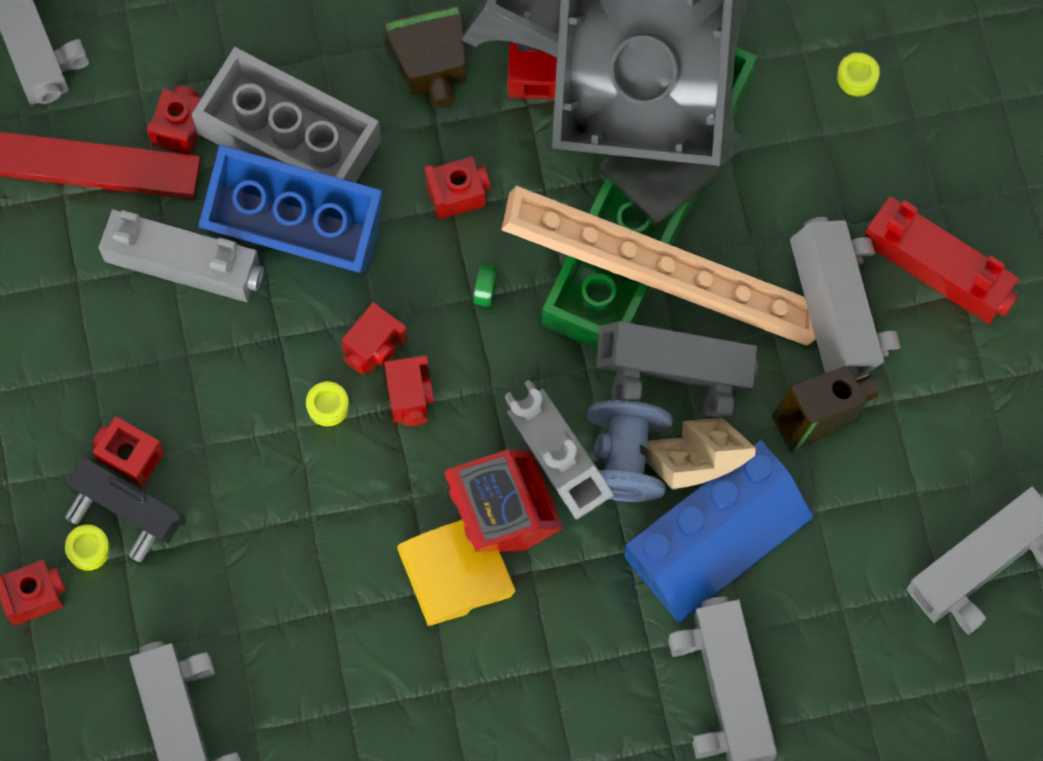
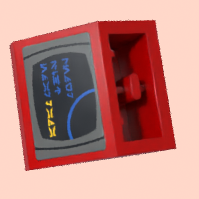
[444,450,564,552]

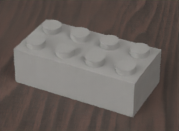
[192,47,382,183]

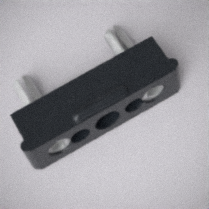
[65,457,186,562]

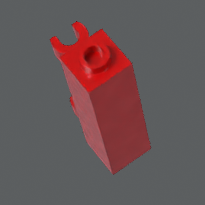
[864,196,1019,325]

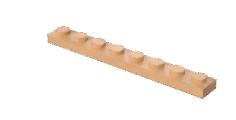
[502,186,816,346]

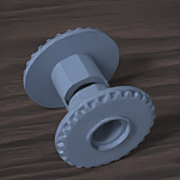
[587,400,673,502]

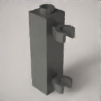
[596,321,758,418]

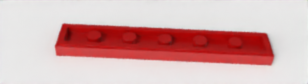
[0,132,202,200]

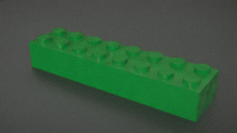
[542,47,757,350]

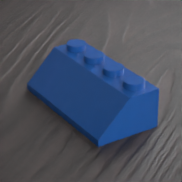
[198,145,383,273]
[624,440,813,624]

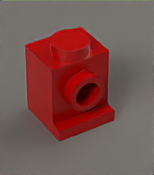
[508,43,557,99]
[147,86,201,155]
[424,156,491,220]
[341,302,408,374]
[384,355,434,426]
[92,416,165,488]
[0,560,66,626]

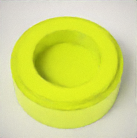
[837,53,880,96]
[306,381,349,426]
[65,525,110,570]

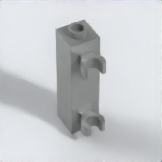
[0,0,89,105]
[98,209,264,302]
[790,217,901,378]
[505,380,614,520]
[906,486,1043,635]
[668,597,777,761]
[129,641,241,761]

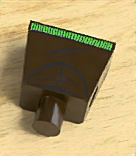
[383,5,466,108]
[772,367,879,453]

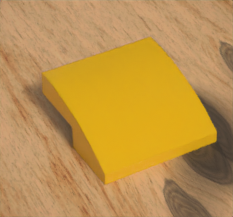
[397,520,516,626]

